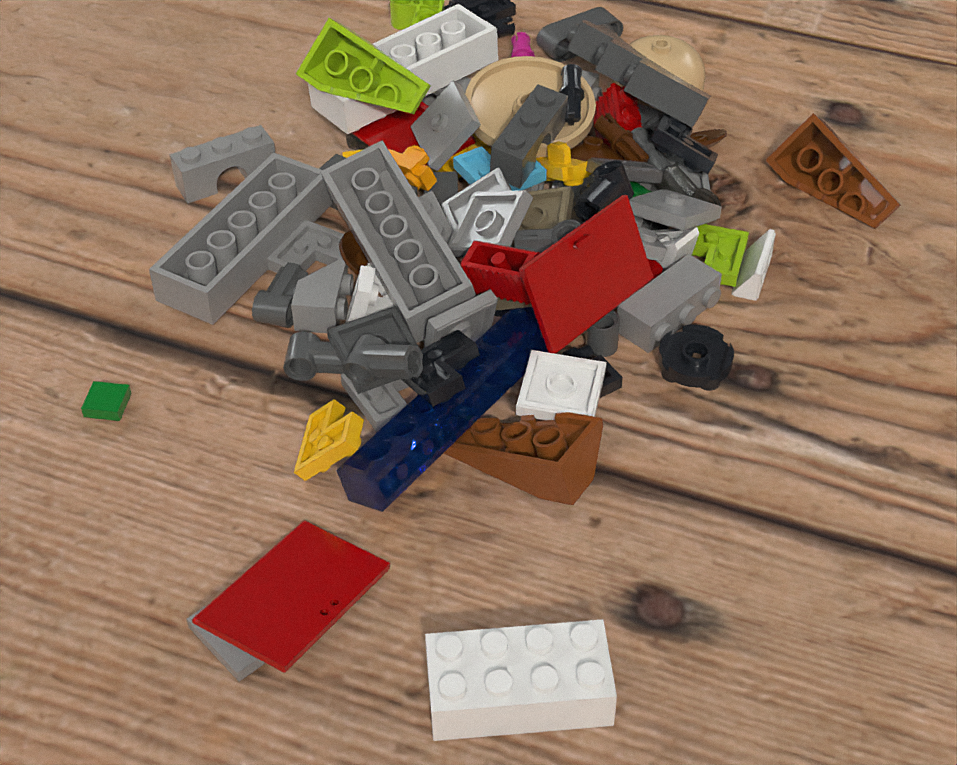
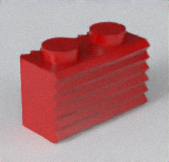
[594,83,643,145]
[460,240,540,305]

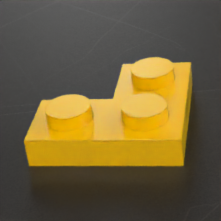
[294,399,364,481]

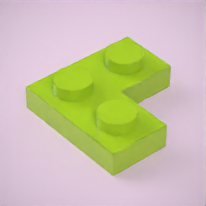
[692,224,749,287]

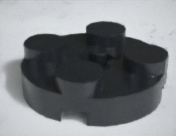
[658,325,734,391]

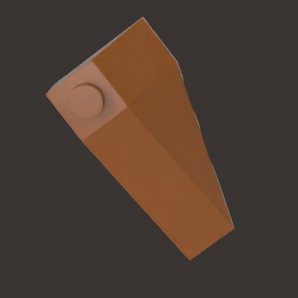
[766,113,901,229]
[434,412,604,506]

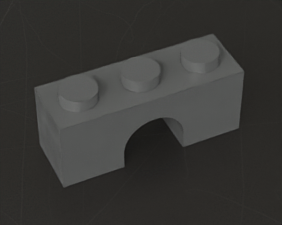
[490,84,568,189]

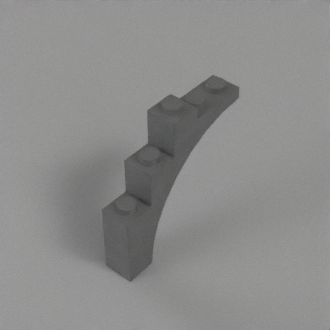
[567,20,711,128]

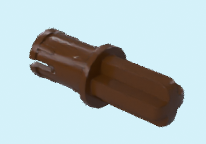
[594,113,649,163]

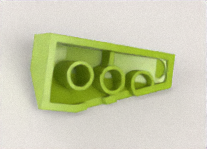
[296,18,431,114]

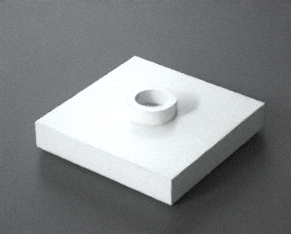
[516,350,607,420]

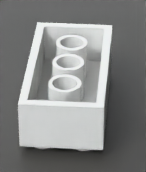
[425,619,617,741]

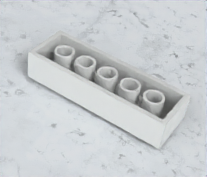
[308,4,498,134]

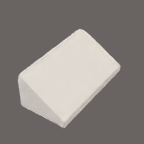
[731,229,776,301]

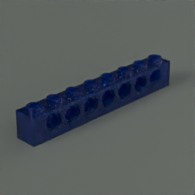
[336,307,548,512]

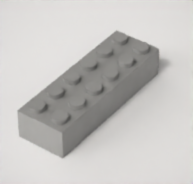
[320,140,476,343]
[149,152,332,325]

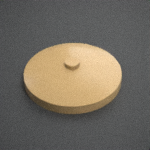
[465,56,596,158]

